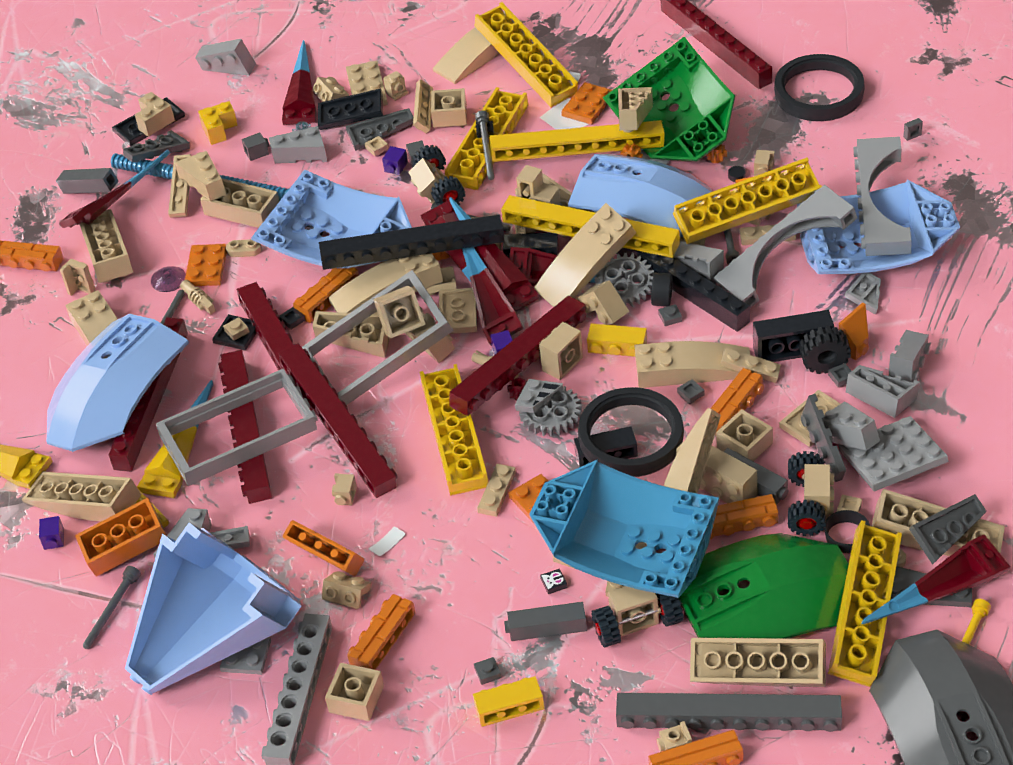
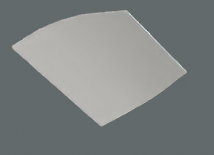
[540,98,598,130]

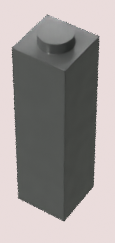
[56,168,118,194]
[724,448,789,505]
[504,602,587,641]

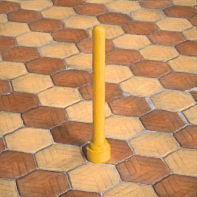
[962,599,991,645]

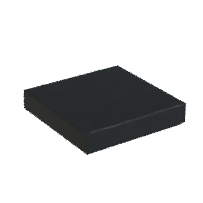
[212,314,257,351]

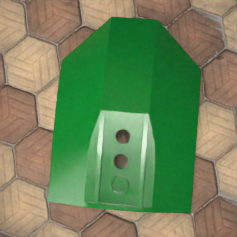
[603,37,735,161]
[678,533,849,639]

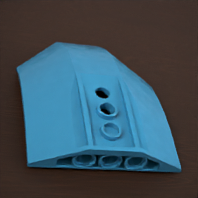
[529,459,719,598]

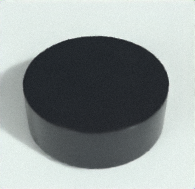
[728,166,746,182]

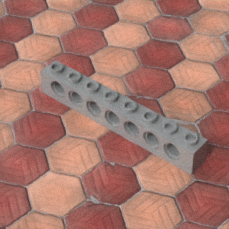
[261,613,332,765]

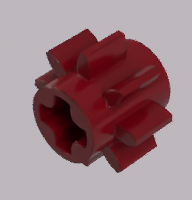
[507,378,527,401]

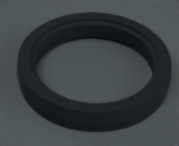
[774,54,865,121]
[578,387,684,477]

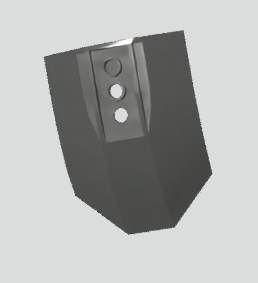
[869,629,1013,765]

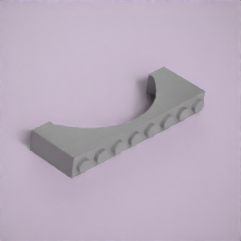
[853,136,911,256]
[714,185,857,308]

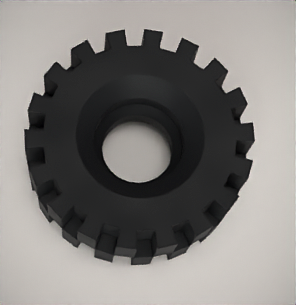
[799,326,851,374]

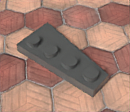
[345,108,414,151]
[123,130,190,162]
[801,394,846,482]
[909,494,987,565]
[890,566,972,608]

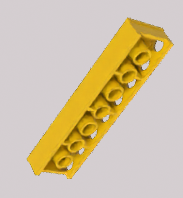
[474,2,578,107]
[445,87,529,190]
[673,157,822,244]
[420,364,488,496]
[828,520,902,687]

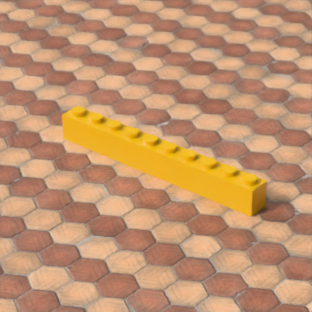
[490,120,664,162]
[501,195,680,258]

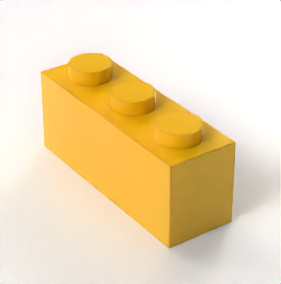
[587,323,647,357]
[473,676,545,727]

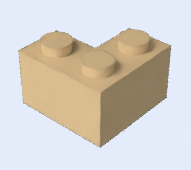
[135,92,175,137]
[516,165,561,205]
[577,280,629,325]

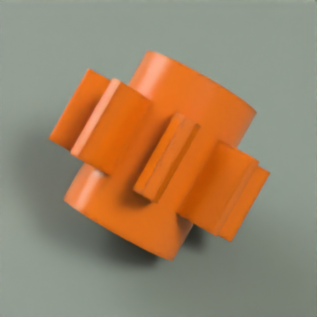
[620,143,643,158]
[706,144,727,163]

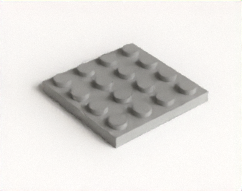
[838,416,949,492]

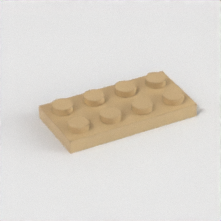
[346,61,388,106]

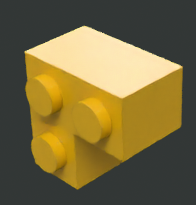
[198,101,238,145]

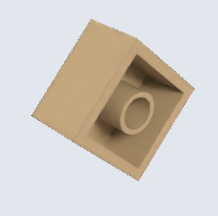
[431,88,467,128]
[373,286,426,338]
[539,322,583,380]
[716,409,773,462]
[325,663,384,721]

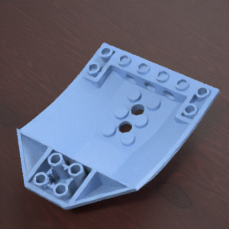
[568,154,718,238]
[251,170,412,268]
[797,179,960,274]
[46,314,189,452]

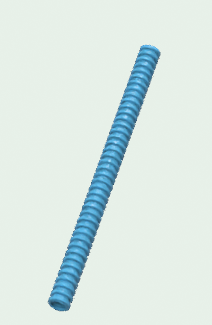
[111,153,290,201]

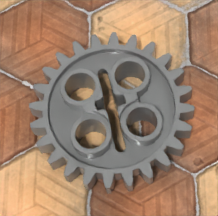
[595,253,654,307]
[519,386,582,437]

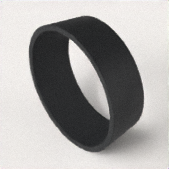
[824,510,870,553]

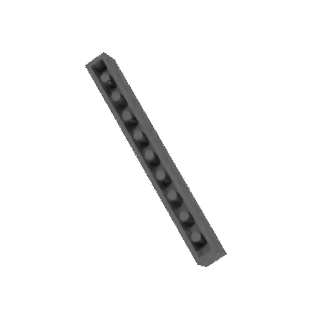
[616,693,842,732]

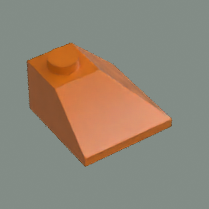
[838,302,869,360]

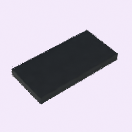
[318,88,383,130]
[112,97,185,146]

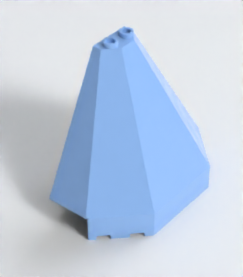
[125,523,302,695]

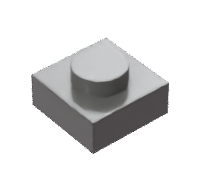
[903,118,923,141]
[658,304,682,326]
[828,363,851,388]
[677,379,705,404]
[474,657,501,685]

